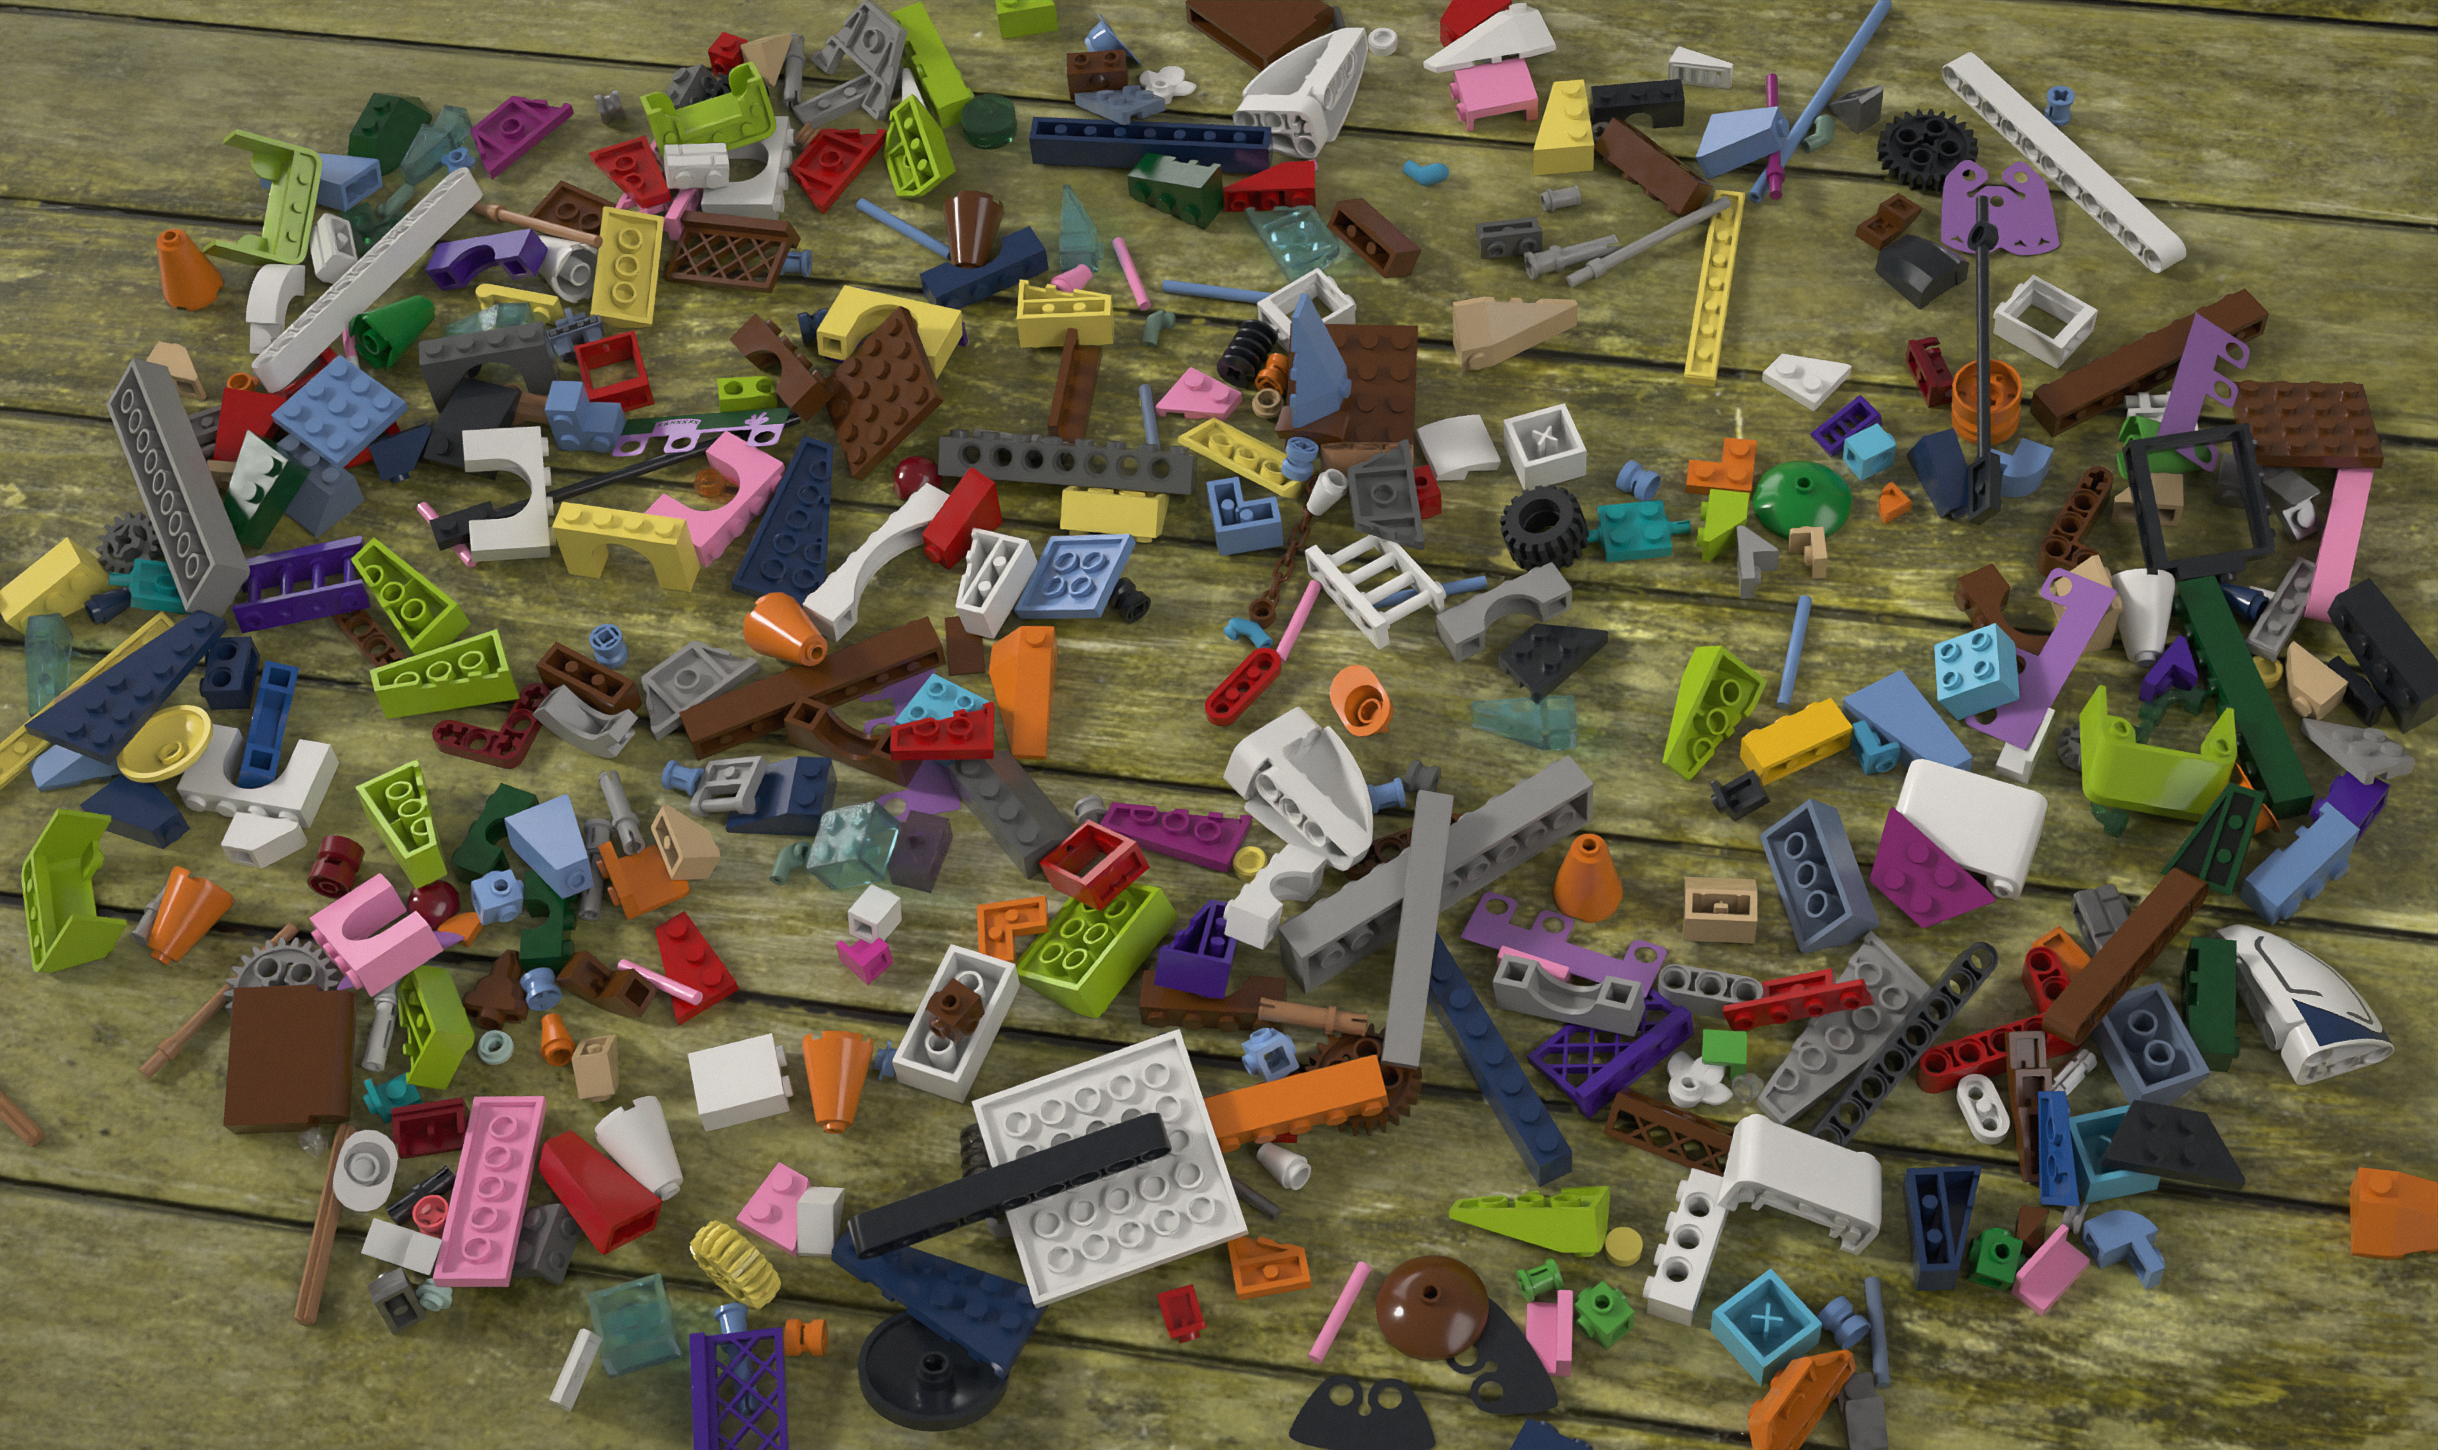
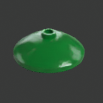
[1752,461,1852,540]

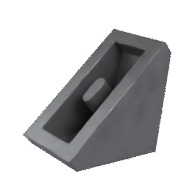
[1826,85,1884,135]

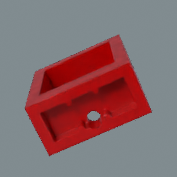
[574,330,655,413]
[1038,820,1150,911]

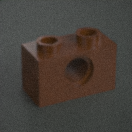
[1067,49,1129,100]

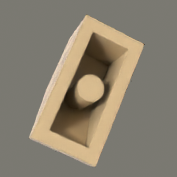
[146,341,207,401]
[2111,472,2184,526]
[2283,642,2348,721]
[651,805,720,880]
[572,1034,619,1102]

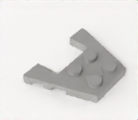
[811,0,908,121]

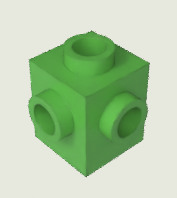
[1574,1280,1635,1351]

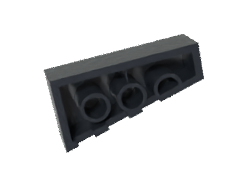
[2327,578,2438,734]

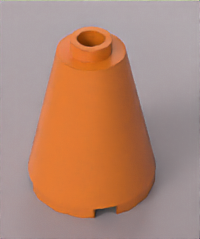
[156,229,224,311]
[743,592,828,666]
[1552,834,1623,923]
[147,866,236,966]
[802,1031,874,1134]

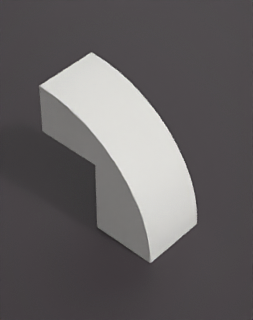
[361,1218,442,1276]

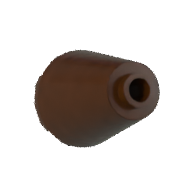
[943,190,1004,269]

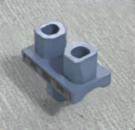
[547,307,605,362]

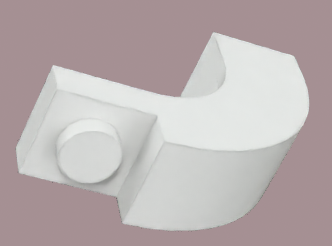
[246,264,305,354]

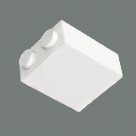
[688,1033,794,1132]

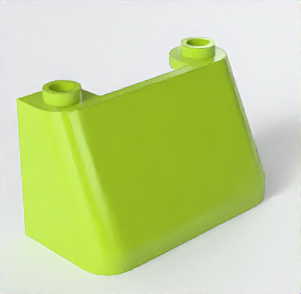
[640,61,777,161]

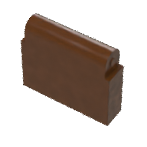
[1185,0,1335,73]
[223,984,358,1134]

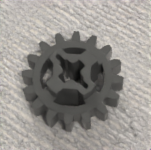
[96,512,164,574]

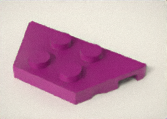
[470,96,574,180]
[1869,807,1997,929]

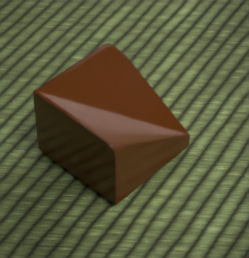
[2014,1205,2050,1258]

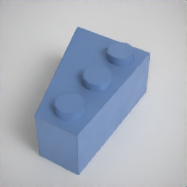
[2239,802,2360,925]

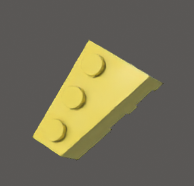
[1533,79,1594,176]
[0,537,119,636]

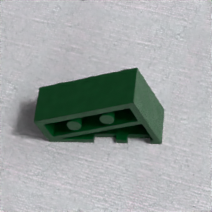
[1127,152,1225,230]
[223,430,311,550]
[2160,782,2267,896]
[2180,937,2240,1072]

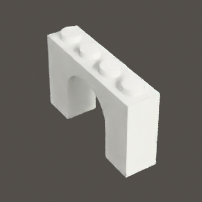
[701,116,796,220]
[462,426,556,562]
[177,724,339,829]

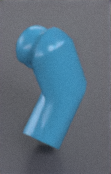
[1402,160,1449,186]
[1224,617,1273,649]

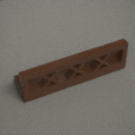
[1047,328,1102,444]
[1603,1087,1734,1177]

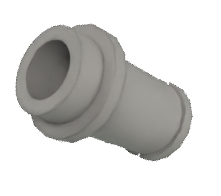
[1540,185,1581,213]

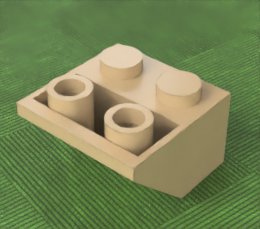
[2050,555,2123,653]
[1683,877,1757,944]

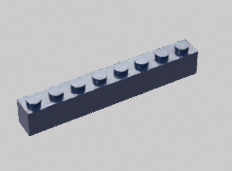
[1029,117,1273,174]
[1427,931,1572,1187]

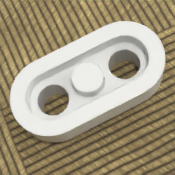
[1956,1074,2010,1145]

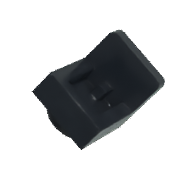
[1710,769,1771,822]

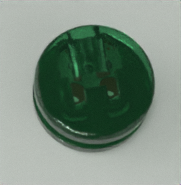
[961,94,1018,150]

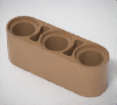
[1320,442,1414,478]

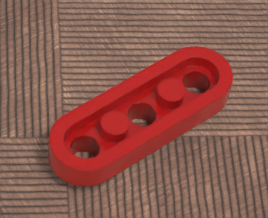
[1205,647,1282,726]

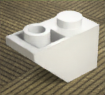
[221,811,308,869]

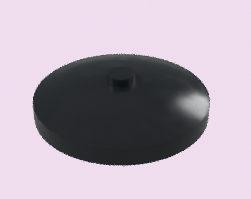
[858,1310,1010,1432]

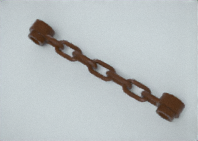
[1249,475,1319,629]

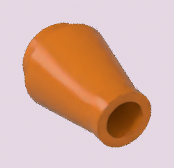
[541,1013,576,1066]

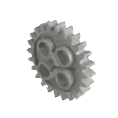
[224,937,340,1015]

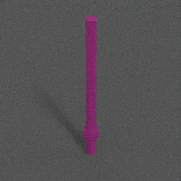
[1766,73,1785,200]

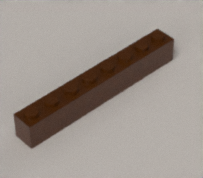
[2030,288,2269,438]
[679,616,946,761]

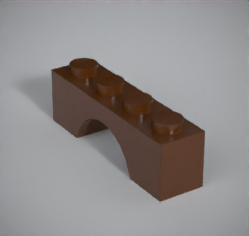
[729,313,833,422]
[1953,563,2049,687]
[784,695,923,787]
[1139,970,1287,1032]

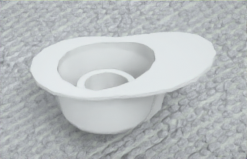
[333,1130,398,1212]

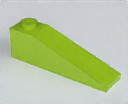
[1448,1186,1610,1257]

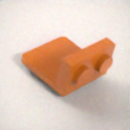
[596,841,691,920]

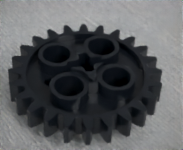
[1877,109,1979,191]

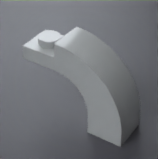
[532,685,638,758]

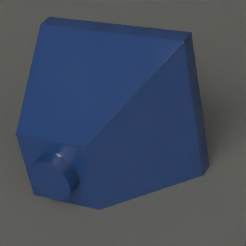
[369,420,435,484]

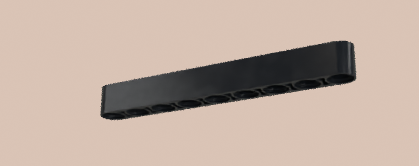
[1806,942,1999,1147]
[848,1113,1172,1260]

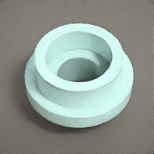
[478,1030,514,1065]
[416,1278,453,1311]

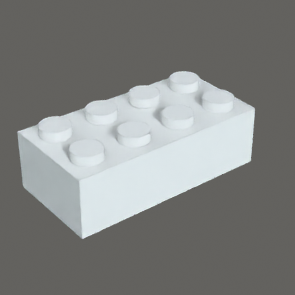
[892,944,1020,1103]

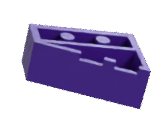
[1154,899,1239,999]

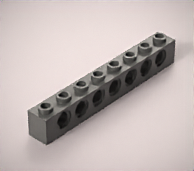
[938,429,1198,495]

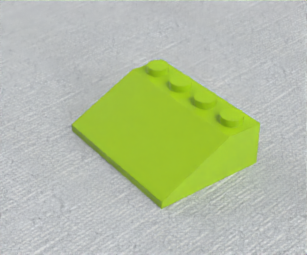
[1016,882,1179,1019]

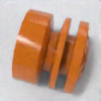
[1951,359,2022,445]

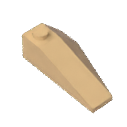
[1453,297,1577,372]

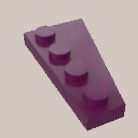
[1100,802,1252,873]

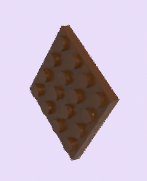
[825,306,945,481]
[1285,323,1418,452]
[2228,380,2384,469]

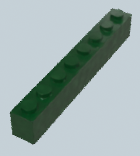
[2171,575,2315,820]

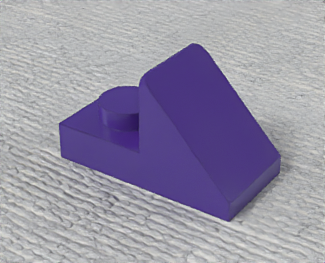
[2138,635,2198,705]

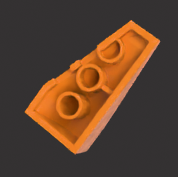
[989,626,1058,759]
[2350,1167,2438,1260]

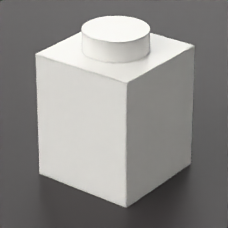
[848,884,902,944]

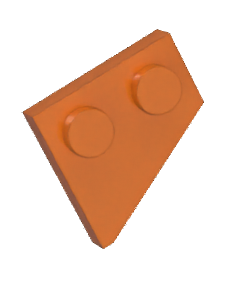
[1227,1236,1312,1301]

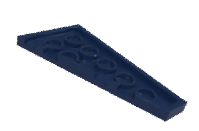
[731,435,833,608]
[24,610,228,765]
[831,1227,1049,1380]

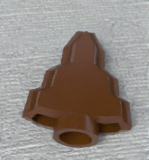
[461,949,529,1031]

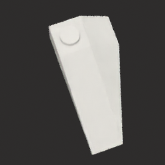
[1423,3,1556,73]

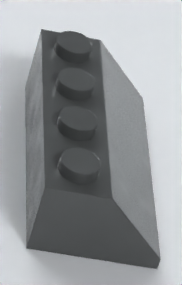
[948,750,1075,880]

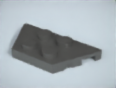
[1347,439,1425,550]

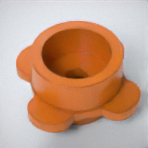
[227,372,260,392]

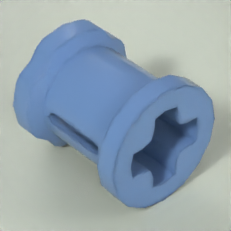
[2044,86,2075,127]
[777,249,812,277]
[661,760,705,797]
[1367,777,1406,814]

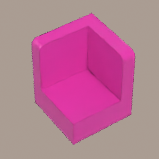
[835,937,894,985]

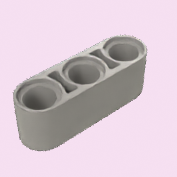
[1658,964,1763,1020]

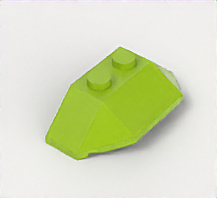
[883,94,956,199]

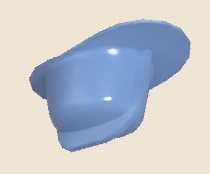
[1085,14,1143,66]

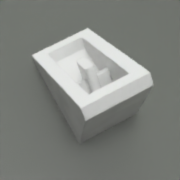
[797,1186,845,1257]

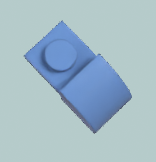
[1976,438,2053,497]
[2080,1210,2165,1290]

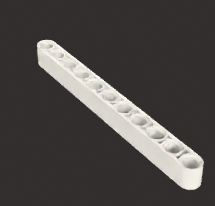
[1942,52,2186,273]
[251,167,483,393]

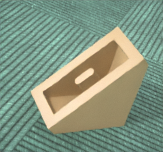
[740,34,792,88]

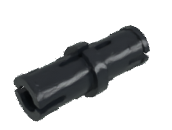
[385,1165,456,1226]

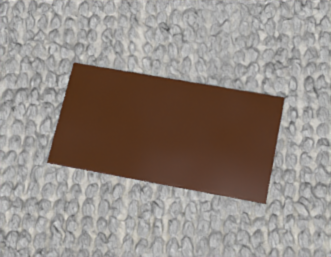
[945,616,985,676]

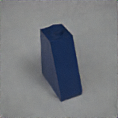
[1906,428,1968,520]
[80,774,190,849]

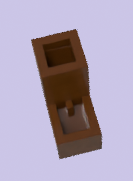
[555,951,659,1018]

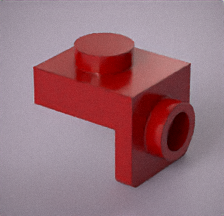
[1156,1284,1207,1344]

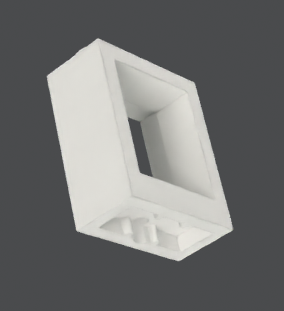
[1257,268,1357,354]
[1993,275,2098,369]

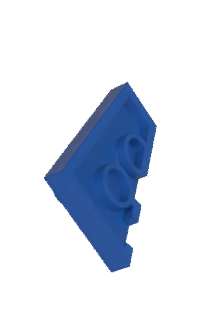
[2038,1091,2080,1206]

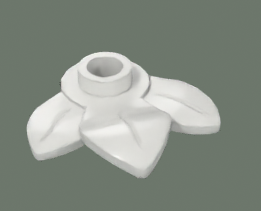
[1139,66,1196,105]
[1667,1051,1733,1108]

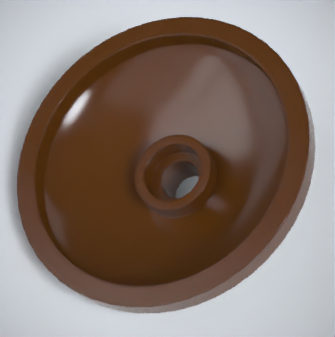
[1376,1255,1489,1361]

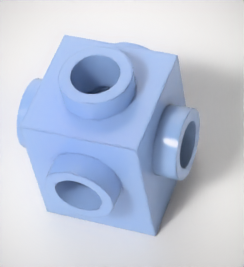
[470,869,524,926]
[1241,1028,1300,1082]

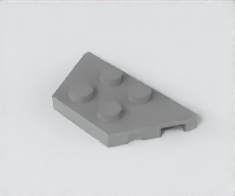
[641,640,759,742]
[2300,718,2415,785]

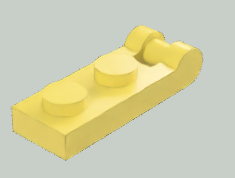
[475,284,565,325]

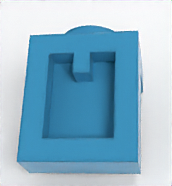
[1850,720,1901,775]

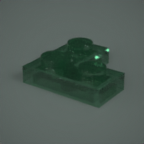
[340,202,407,258]

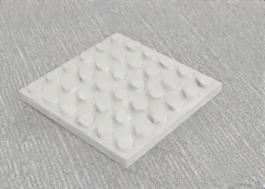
[972,1029,1249,1308]

